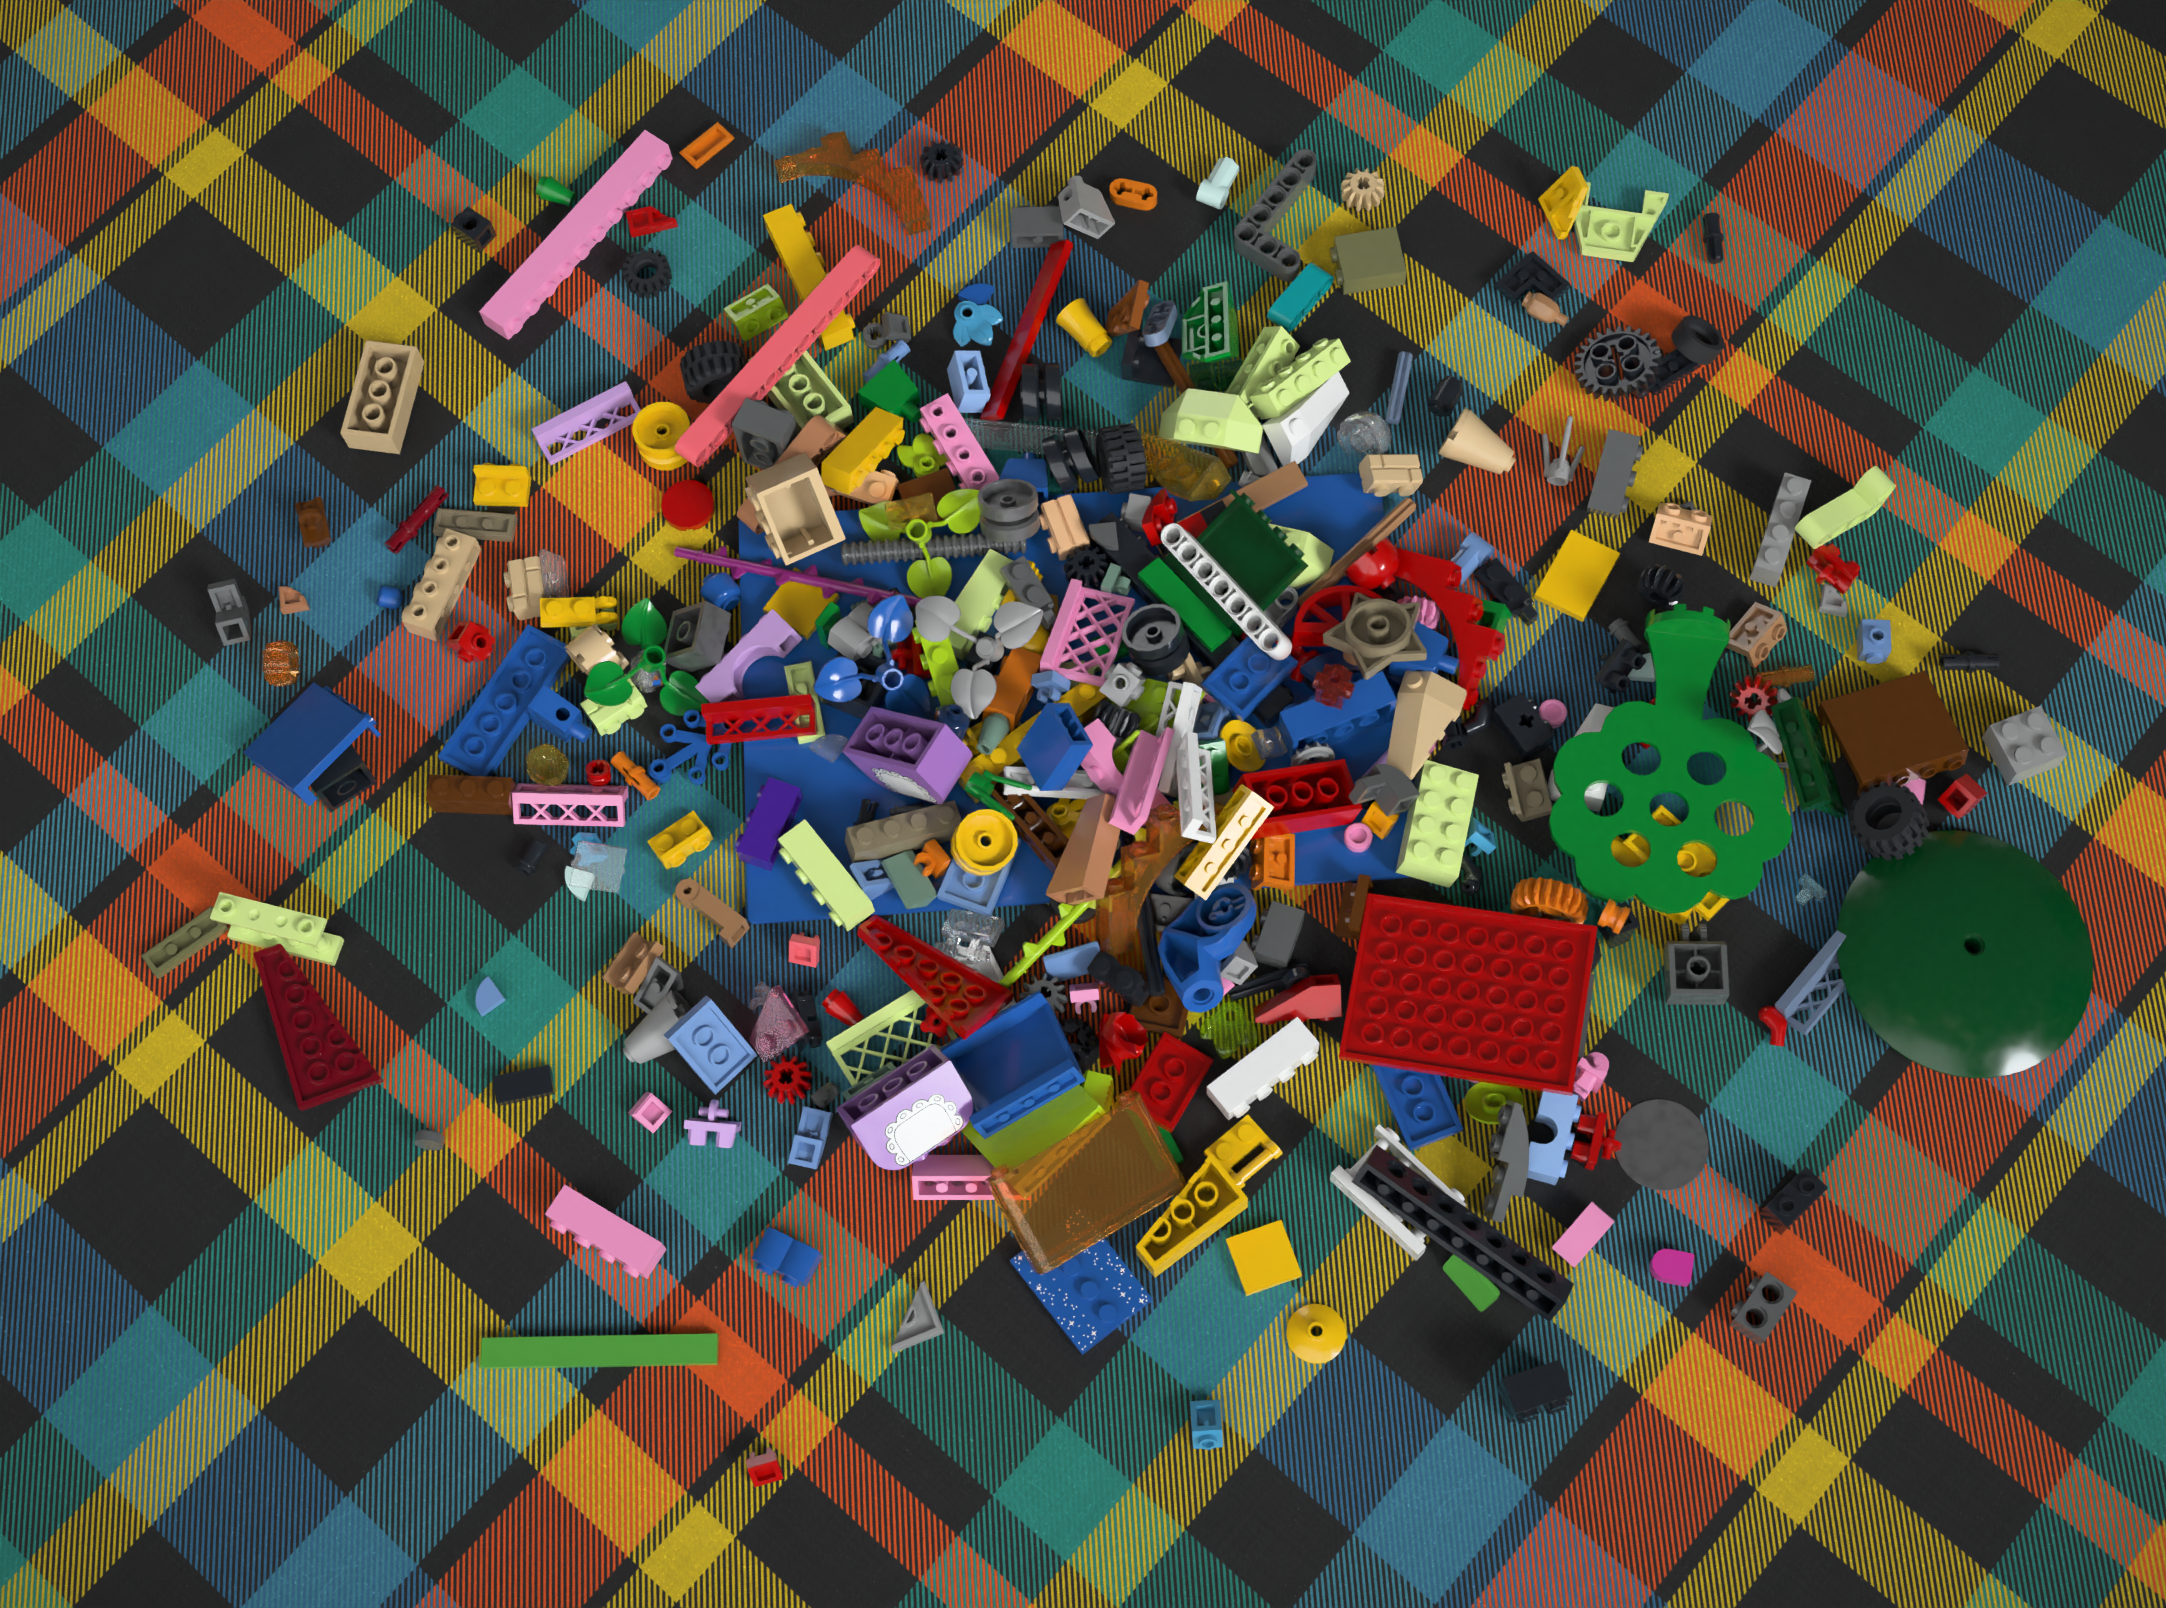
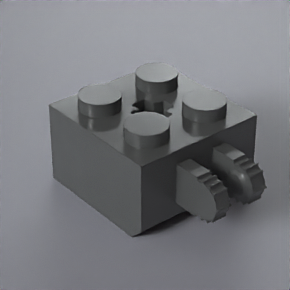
[1663,924,1729,1005]

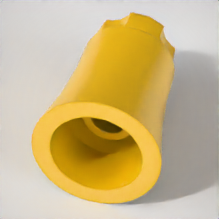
[1056,298,1113,357]

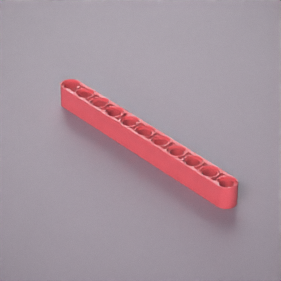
[675,245,880,467]

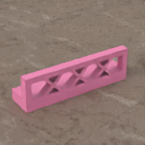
[1108,727,1175,835]
[512,783,628,827]

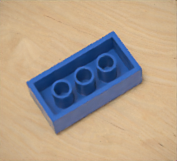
[1278,671,1397,759]

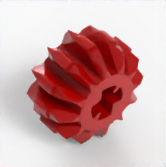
[1730,674,1778,722]
[763,1055,813,1105]

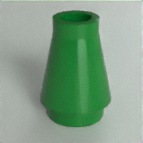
[536,175,576,207]

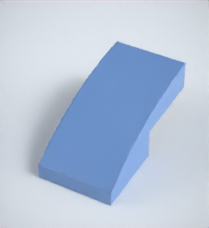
[788,1106,833,1169]

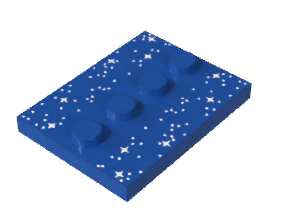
[1010,1207,1152,1355]

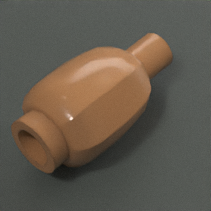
[1522,291,1569,327]

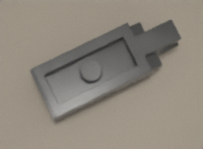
[1000,556,1056,630]

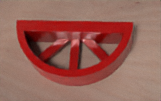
[1291,585,1384,647]

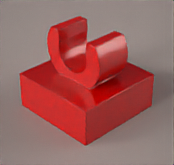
[746,1447,784,1488]

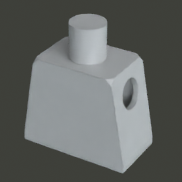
[1058,176,1115,239]

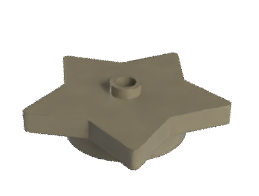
[1323,592,1427,680]

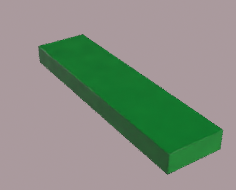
[1138,557,1232,652]

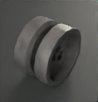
[978,479,1040,543]

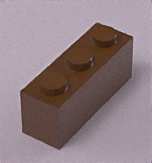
[426,774,517,815]

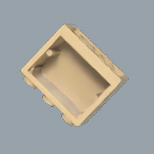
[745,452,846,565]

